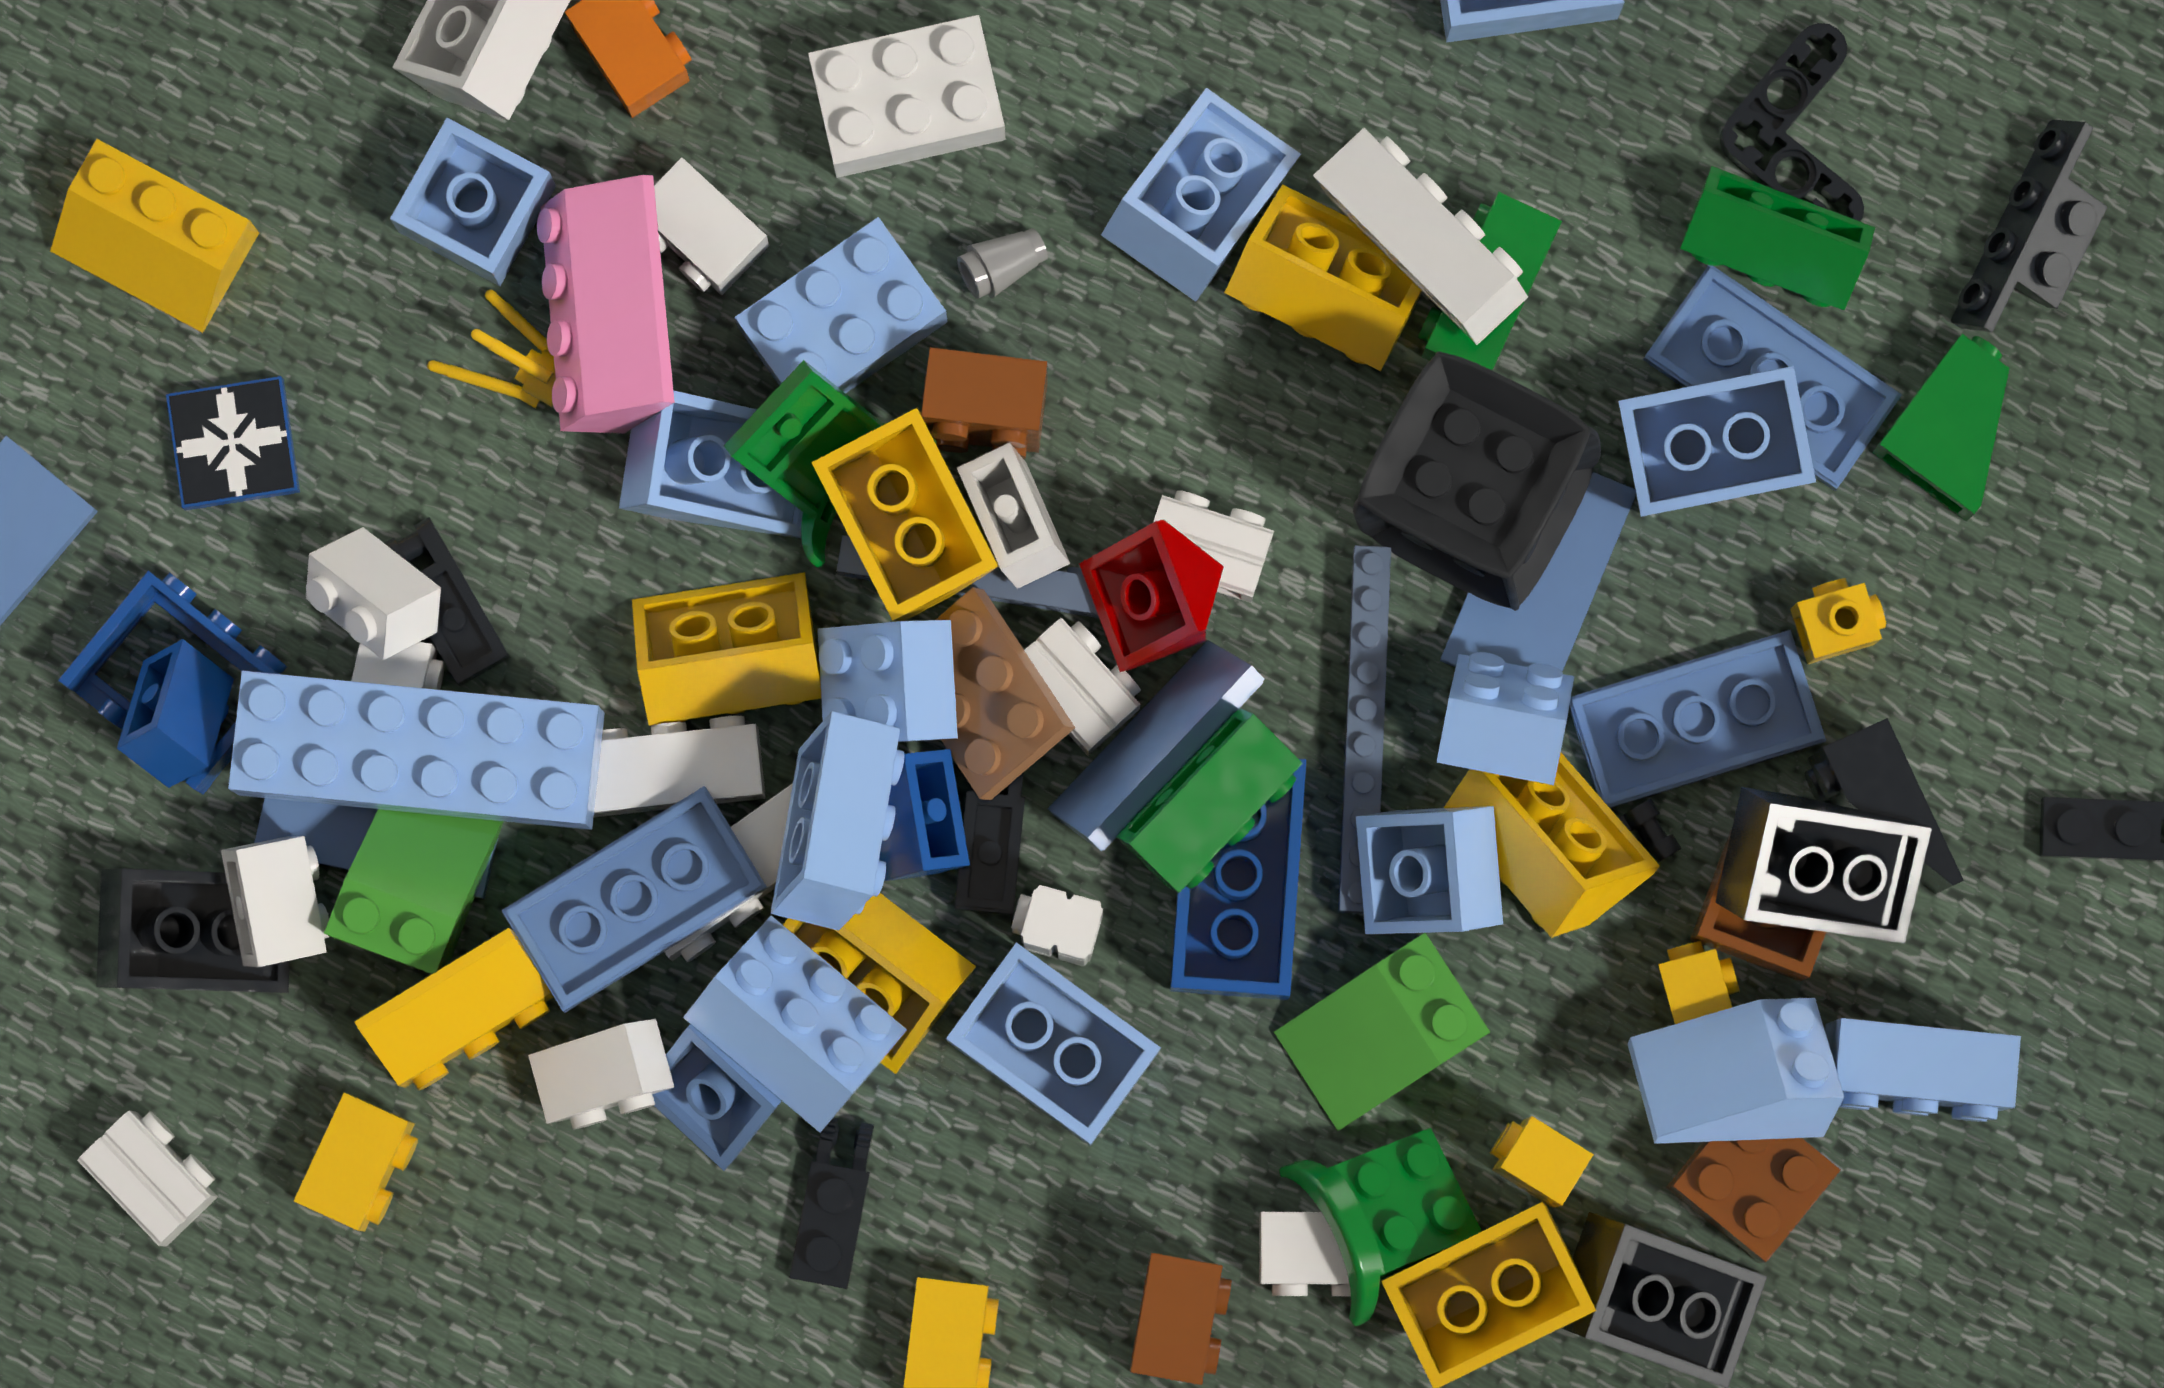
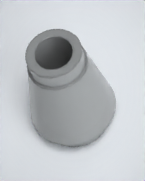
[957,228,1048,299]

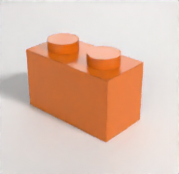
[564,0,692,118]

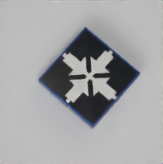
[166,376,300,511]

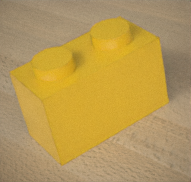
[294,1093,418,1232]
[1490,1116,1594,1208]
[903,1277,999,1388]

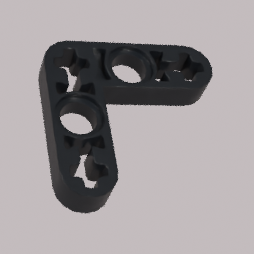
[1720,23,1864,222]

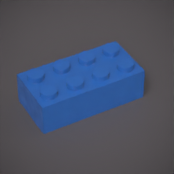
[1170,759,1306,1000]

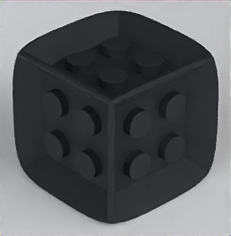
[1353,351,1601,611]

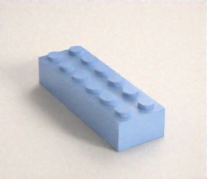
[228,671,605,830]

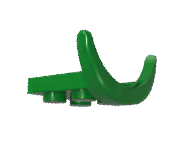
[724,360,936,568]
[1279,1128,1482,1326]

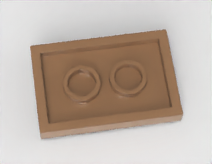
[936,587,1075,800]

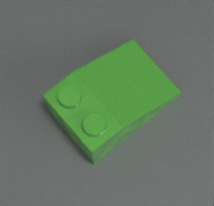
[324,809,504,975]
[1274,933,1490,1131]

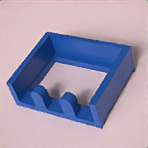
[58,570,287,795]

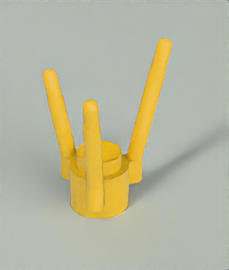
[427,289,556,409]

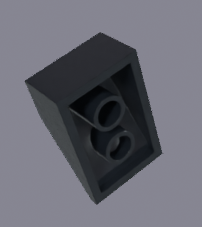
[1805,718,1964,894]
[1715,787,1932,943]
[96,868,290,993]
[1561,1212,1767,1388]

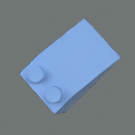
[1101,88,1301,302]
[619,390,803,538]
[1628,998,1844,1144]

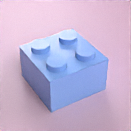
[390,118,556,286]
[818,620,958,742]
[1437,652,1574,785]
[1356,806,1503,934]

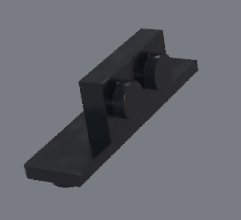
[1951,120,2107,332]

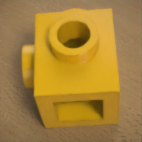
[1790,578,1886,665]
[1658,941,1740,1024]

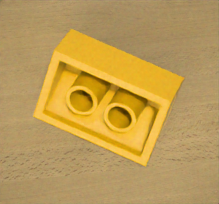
[50,139,259,333]
[1224,184,1422,371]
[811,408,999,622]
[632,572,821,725]
[1444,752,1660,938]
[783,893,976,1074]
[355,928,554,1091]
[1381,1202,1597,1388]

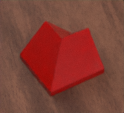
[1079,520,1224,672]

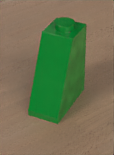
[1872,333,2010,521]

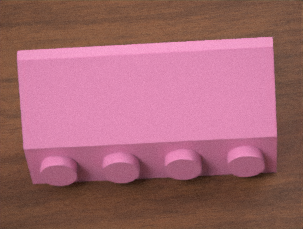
[537,175,674,434]

